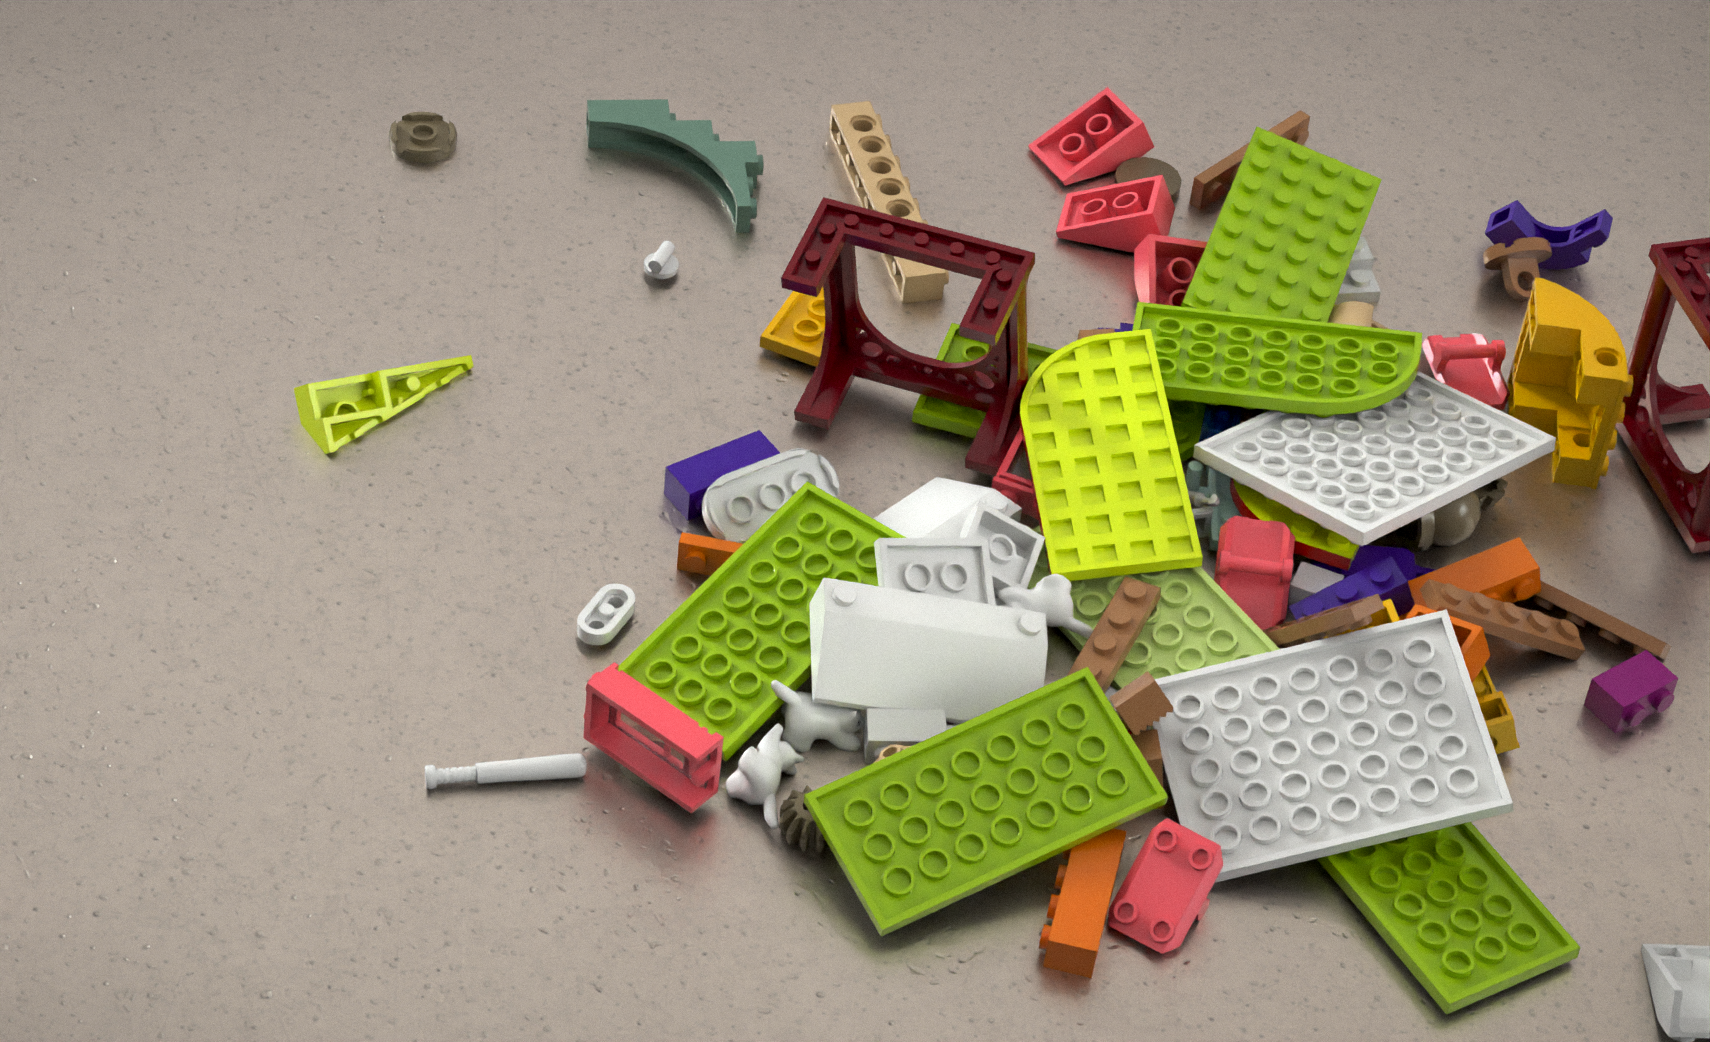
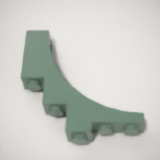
[586,99,764,233]

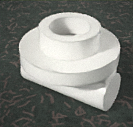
[643,241,679,279]

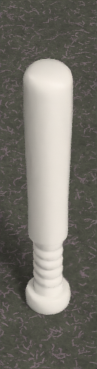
[425,753,587,789]

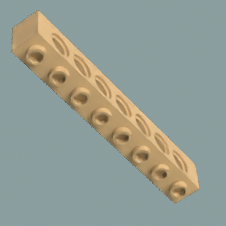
[829,101,949,304]

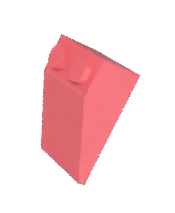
[1028,87,1154,186]
[1056,175,1175,253]
[1134,234,1207,306]

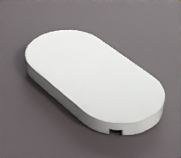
[702,448,840,544]

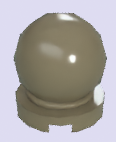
[1392,491,1481,553]

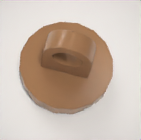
[1483,237,1552,301]

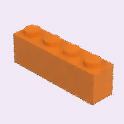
[1399,537,1541,620]
[1039,828,1127,978]

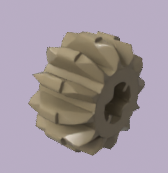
[779,785,830,854]

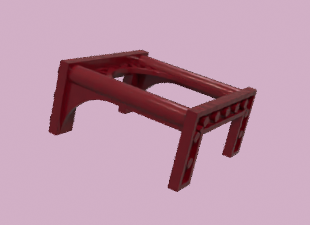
[781,197,1035,476]
[1615,237,1710,553]

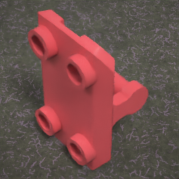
[1422,334,1510,410]
[1214,516,1295,631]
[1108,818,1223,954]

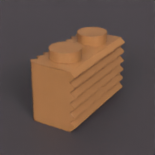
[1109,671,1173,735]

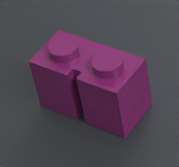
[1584,650,1678,734]

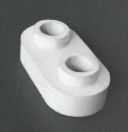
[577,584,635,645]

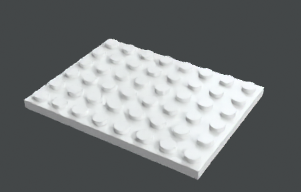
[1193,371,1556,546]
[1152,609,1513,883]

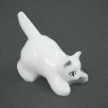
[995,574,1093,639]
[771,680,864,753]
[726,724,804,829]

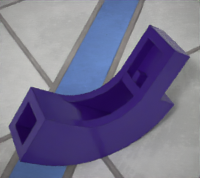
[1485,200,1613,270]

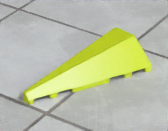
[294,355,474,454]

